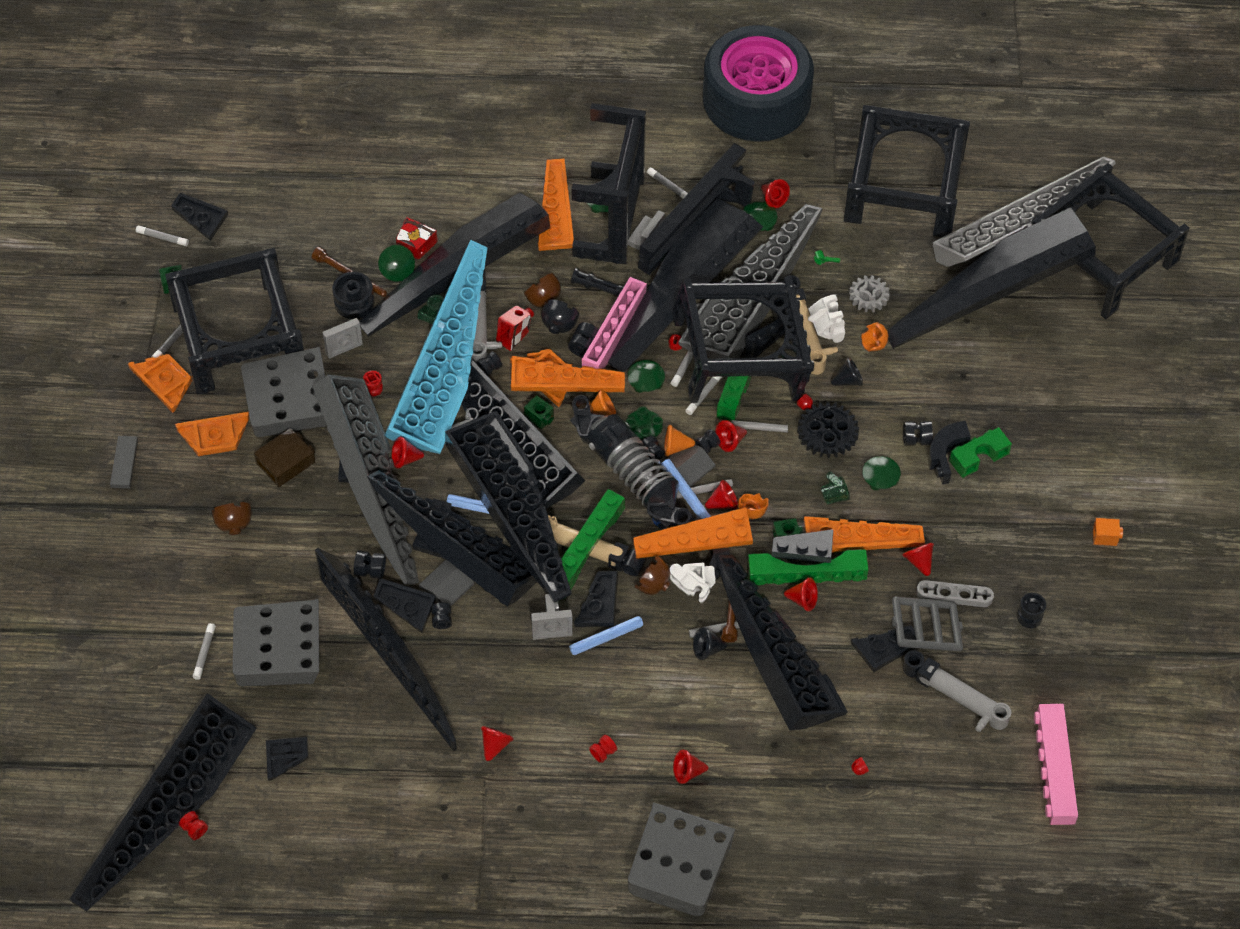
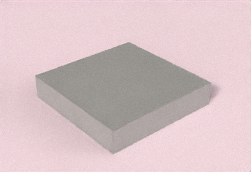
[323,318,363,359]

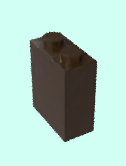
[254,428,315,488]

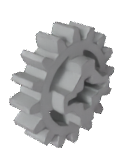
[849,275,889,312]

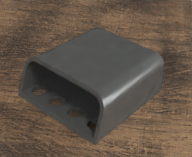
[241,347,327,437]
[233,599,319,687]
[628,802,735,916]

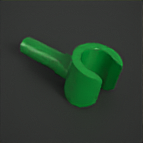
[814,250,840,265]

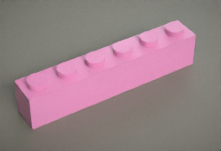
[582,277,647,369]
[1034,704,1078,825]

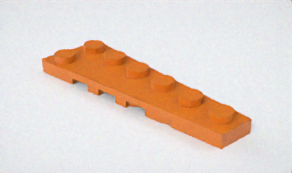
[538,159,574,251]
[511,356,625,392]
[633,507,753,559]
[804,516,925,552]

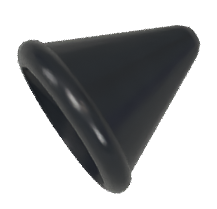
[831,357,863,386]
[693,627,728,660]

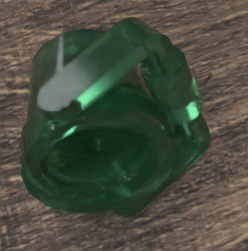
[417,295,444,325]
[821,471,851,505]

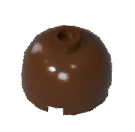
[524,273,561,308]
[212,502,252,535]
[634,555,671,595]

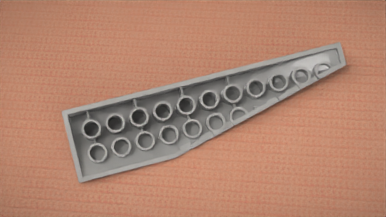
[933,157,1116,267]

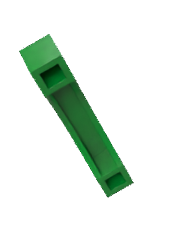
[561,489,625,600]
[748,549,868,585]

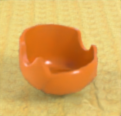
[861,322,889,352]
[738,493,769,520]

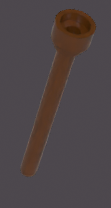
[311,247,387,297]
[721,561,740,643]

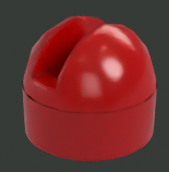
[669,334,682,351]
[797,394,813,411]
[851,757,869,775]

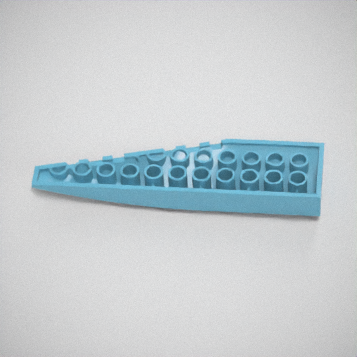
[385,240,487,454]

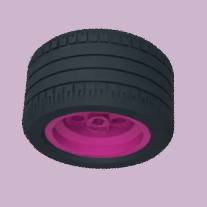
[703,25,814,142]

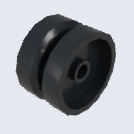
[332,271,375,319]

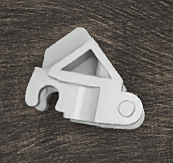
[808,295,845,343]
[670,563,715,603]

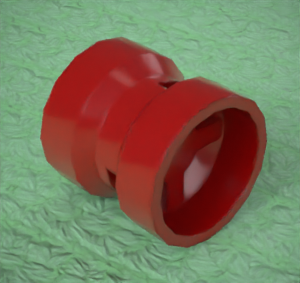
[363,371,383,396]
[589,735,618,763]
[179,811,208,840]

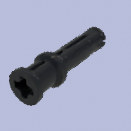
[571,268,624,296]

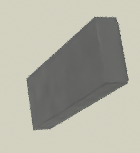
[110,436,138,489]

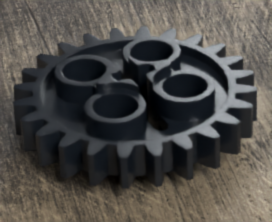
[797,402,859,458]

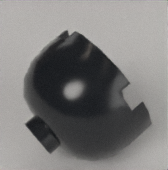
[541,300,580,334]

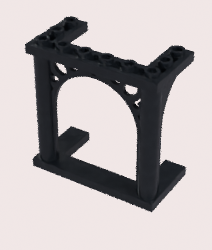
[571,103,646,264]
[843,105,970,237]
[1031,163,1190,320]
[165,248,304,395]
[672,277,814,403]

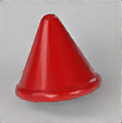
[761,179,790,209]
[715,420,747,452]
[391,436,424,469]
[705,480,738,510]
[902,543,934,576]
[784,578,818,611]
[481,726,514,761]
[673,749,709,784]

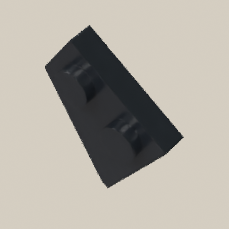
[266,737,309,781]

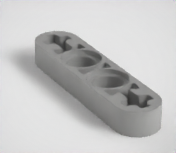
[916,580,994,607]

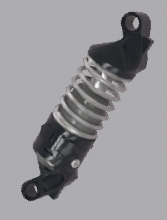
[570,395,694,529]

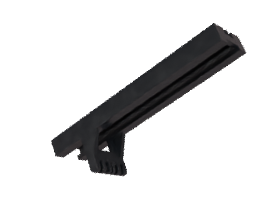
[638,143,755,275]

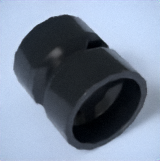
[568,322,599,357]
[903,421,933,446]
[354,550,386,579]
[1017,592,1046,628]

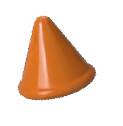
[591,390,616,415]
[664,425,695,457]

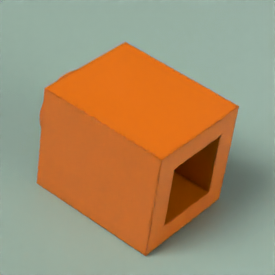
[1093,518,1123,546]

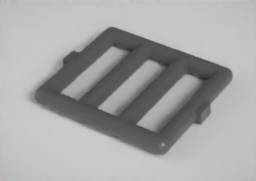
[892,597,963,652]

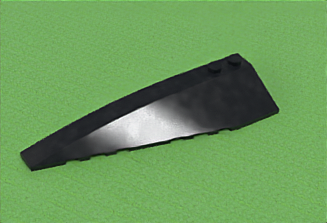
[367,471,537,607]
[716,555,848,731]

